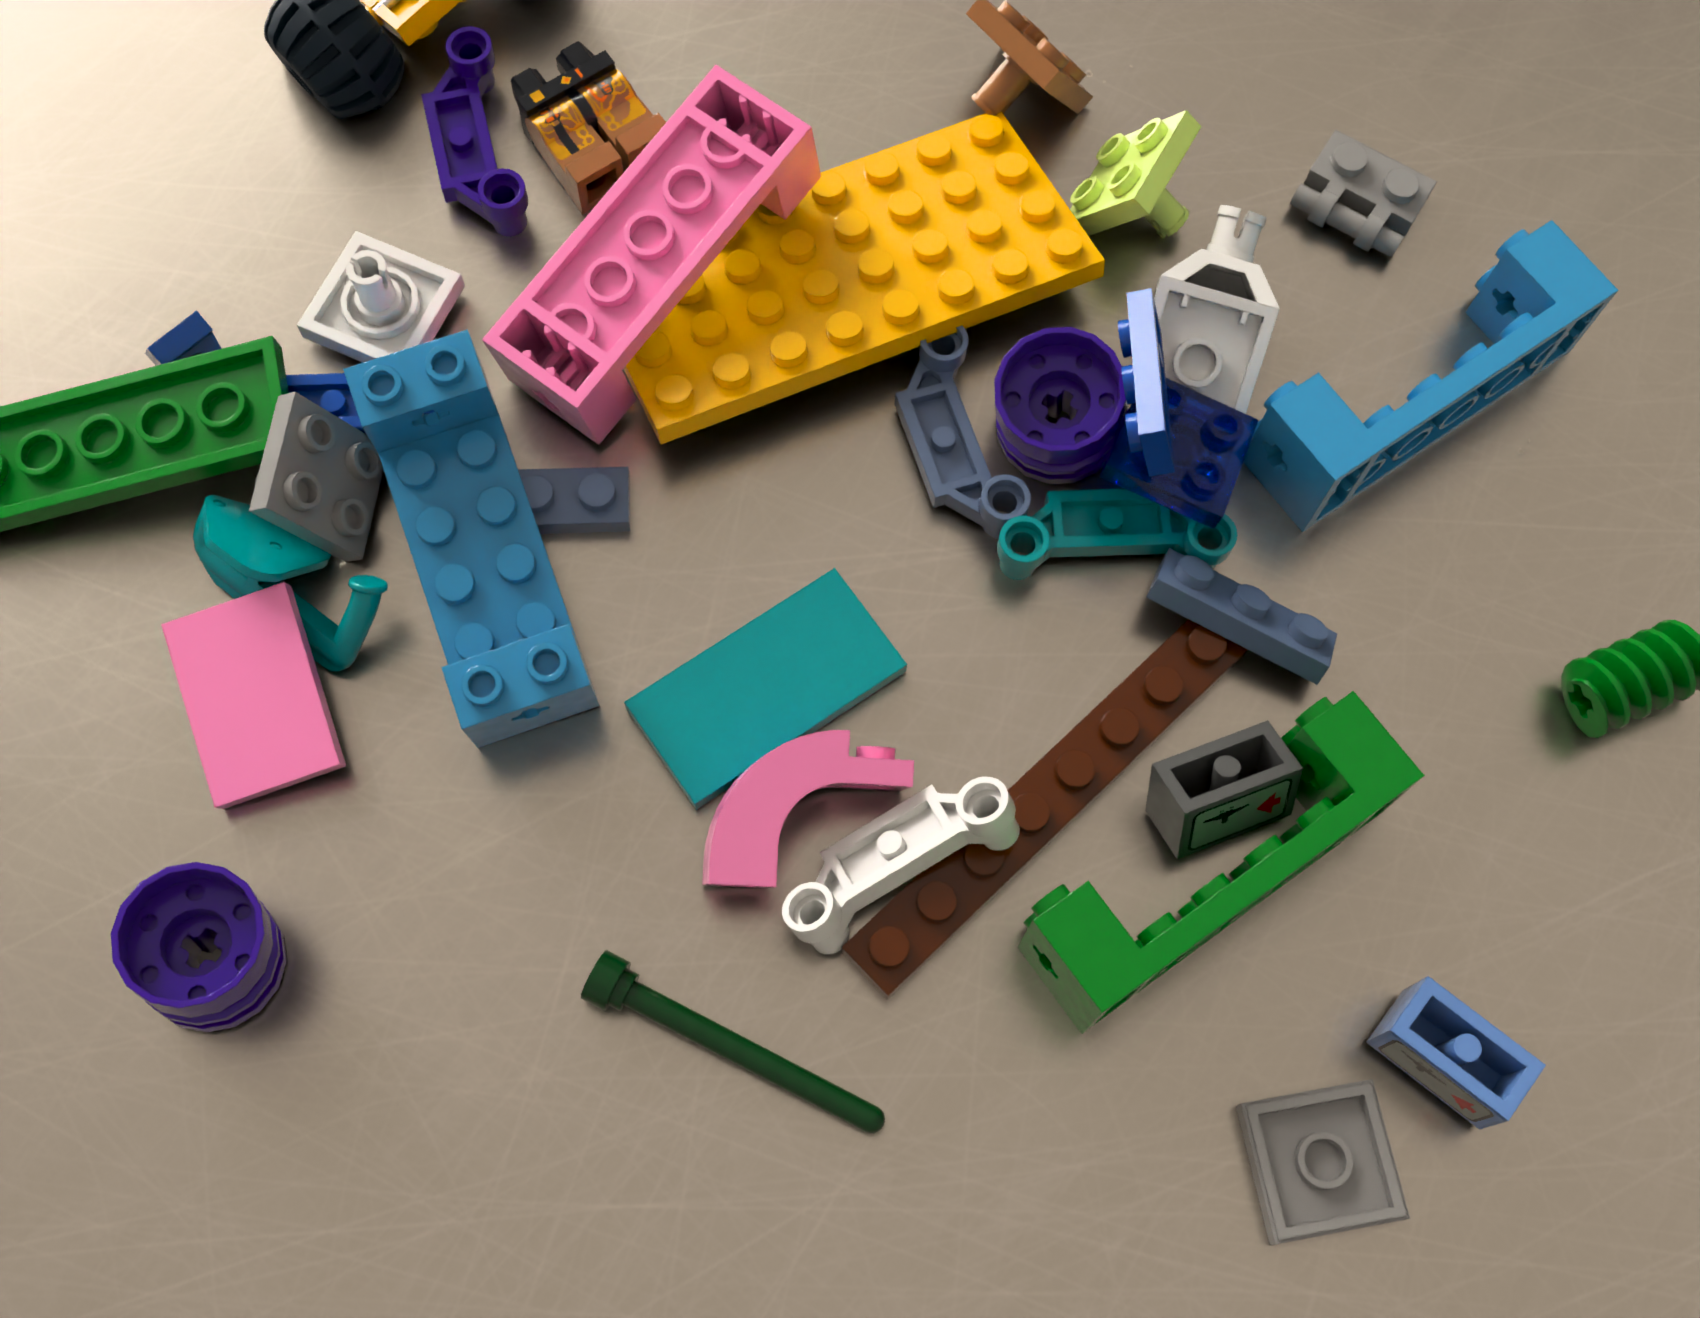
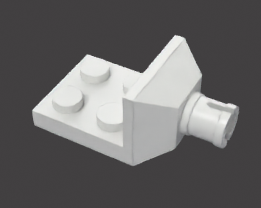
[1125,205,1280,438]

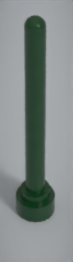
[581,950,885,1133]

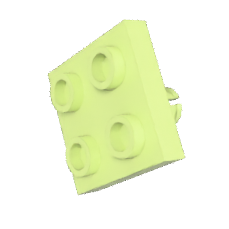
[1070,110,1202,238]

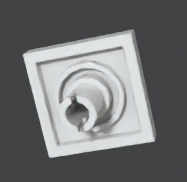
[297,231,465,363]

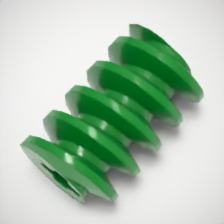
[1561,620,1700,738]

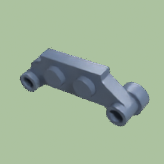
[894,325,1031,538]

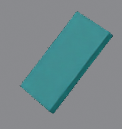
[624,568,907,810]

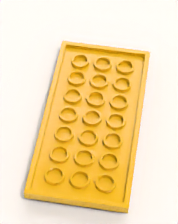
[624,112,1105,445]

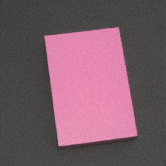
[161,582,346,809]

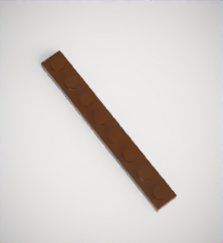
[841,619,1248,1000]

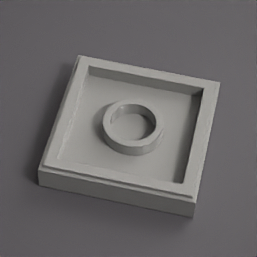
[1236,1079,1410,1245]

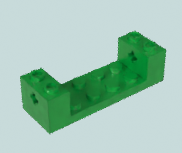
[1017,691,1425,1034]

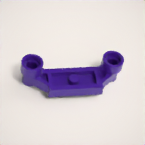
[421,26,528,237]

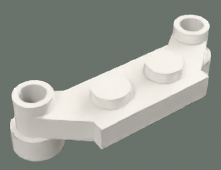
[782,777,1020,954]

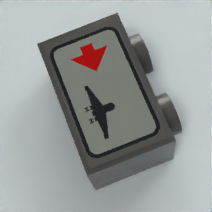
[1145,720,1303,859]

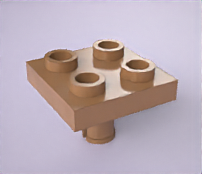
[966,0,1093,116]

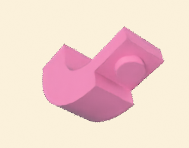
[702,730,914,888]

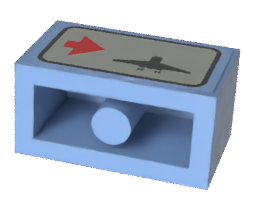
[1366,976,1546,1130]

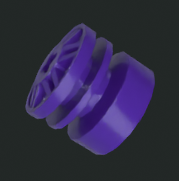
[994,327,1126,484]
[111,862,287,1032]

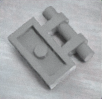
[1290,130,1437,257]

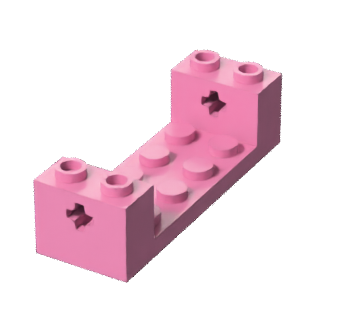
[482,65,821,445]

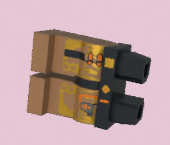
[511,41,666,215]

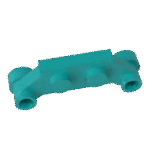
[997,487,1238,580]

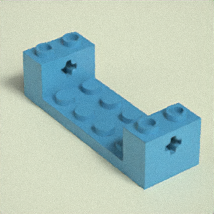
[1242,220,1618,533]
[343,329,600,748]

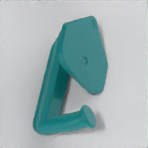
[193,495,388,671]

